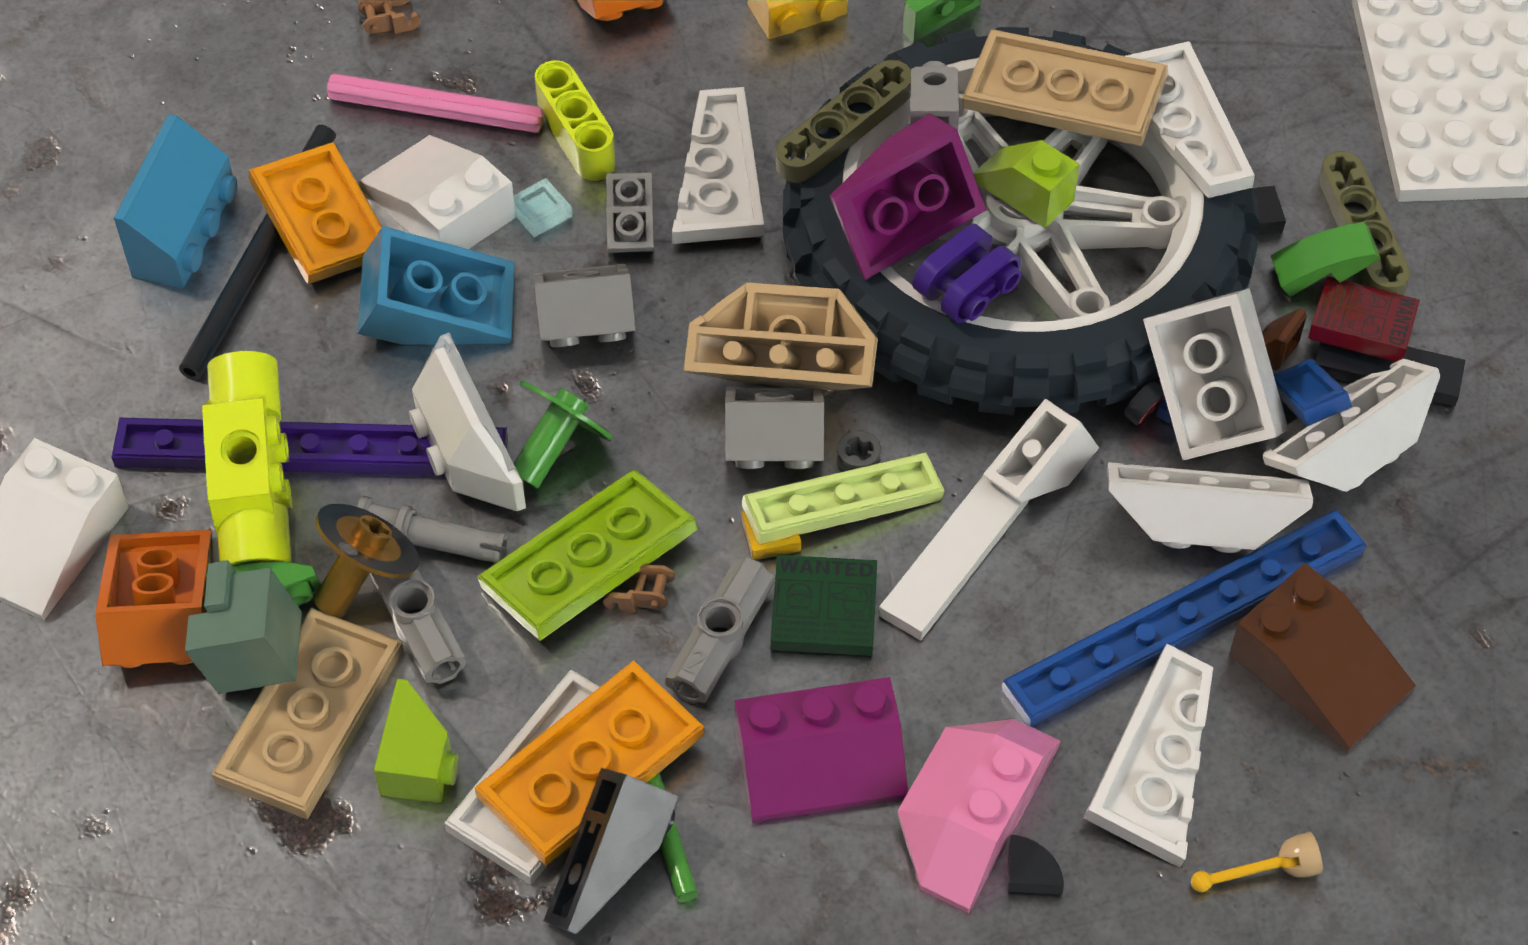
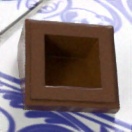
[1262,308,1307,371]

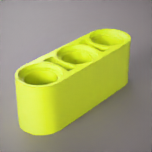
[534,60,616,181]

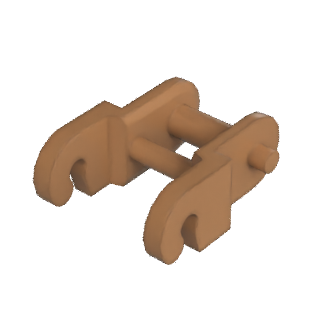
[358,0,421,34]
[603,564,675,613]

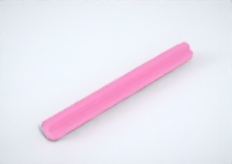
[327,73,544,133]

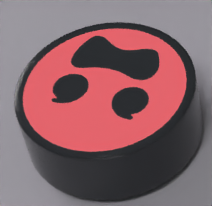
[1124,379,1165,426]

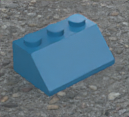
[114,114,237,289]

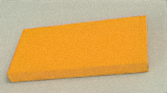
[474,660,704,866]

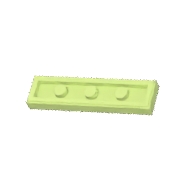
[742,452,945,545]

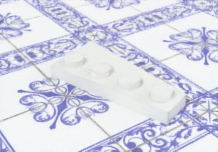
[1126,41,1255,198]
[1084,644,1213,868]

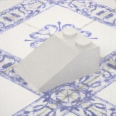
[358,135,516,249]
[0,438,129,621]

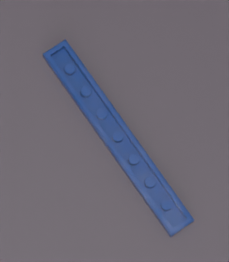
[1001,509,1366,727]

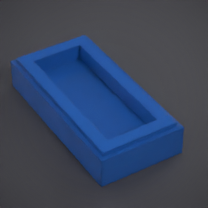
[1274,359,1352,426]

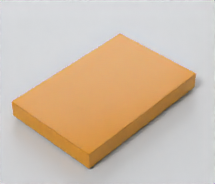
[249,142,382,285]

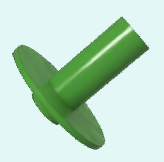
[513,380,613,489]

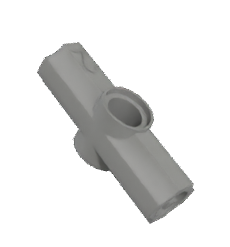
[665,557,774,704]
[369,568,467,685]

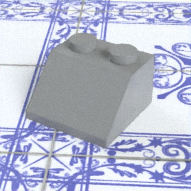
[533,264,636,347]
[725,387,824,469]

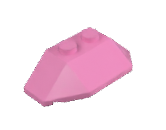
[898,719,1061,914]

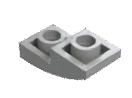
[606,172,654,253]

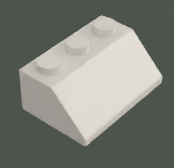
[1143,288,1289,460]

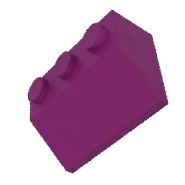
[734,677,908,823]

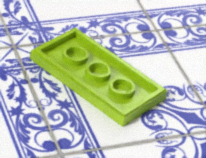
[477,469,698,641]

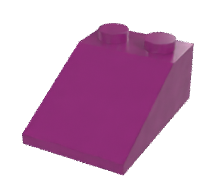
[830,114,986,280]

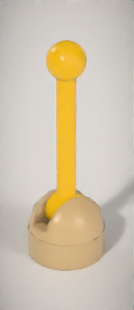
[1191,832,1323,893]

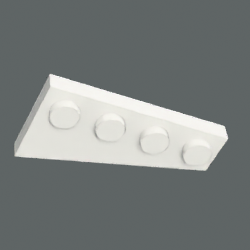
[672,87,764,244]

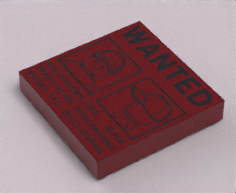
[1308,276,1420,362]

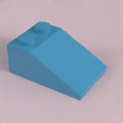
[357,226,515,345]

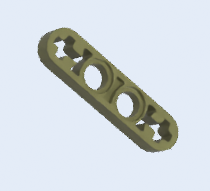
[775,60,911,182]
[1319,151,1410,295]

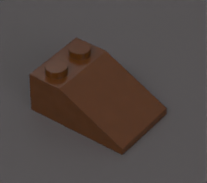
[1229,563,1415,752]

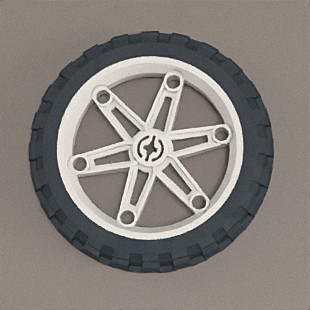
[783,27,1260,416]

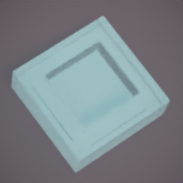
[513,178,572,238]

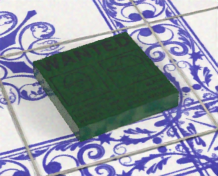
[771,555,877,656]

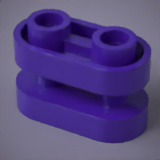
[912,224,1022,323]

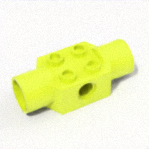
[202,351,292,566]

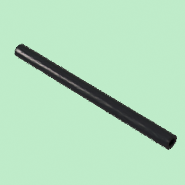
[178,125,336,380]

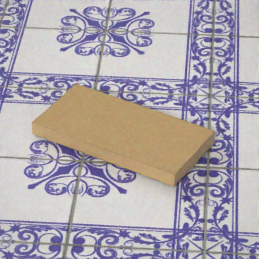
[962,29,1168,146]
[211,608,404,820]

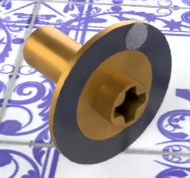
[313,504,419,617]

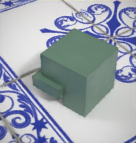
[185,560,302,694]

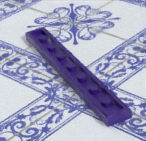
[111,417,508,476]

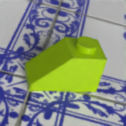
[973,140,1080,228]
[374,679,459,804]

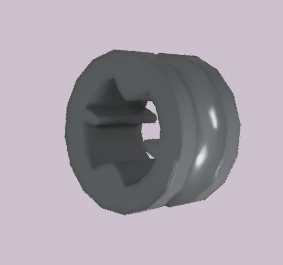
[837,431,881,472]

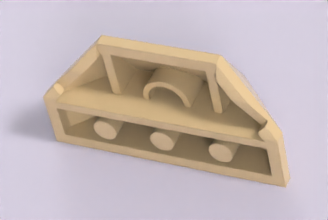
[683,283,878,391]

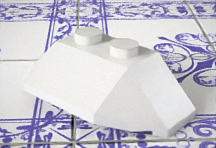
[409,333,526,511]
[1263,358,1440,492]
[1107,462,1313,553]

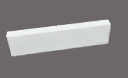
[878,475,1029,641]

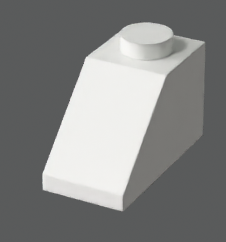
[983,399,1099,503]

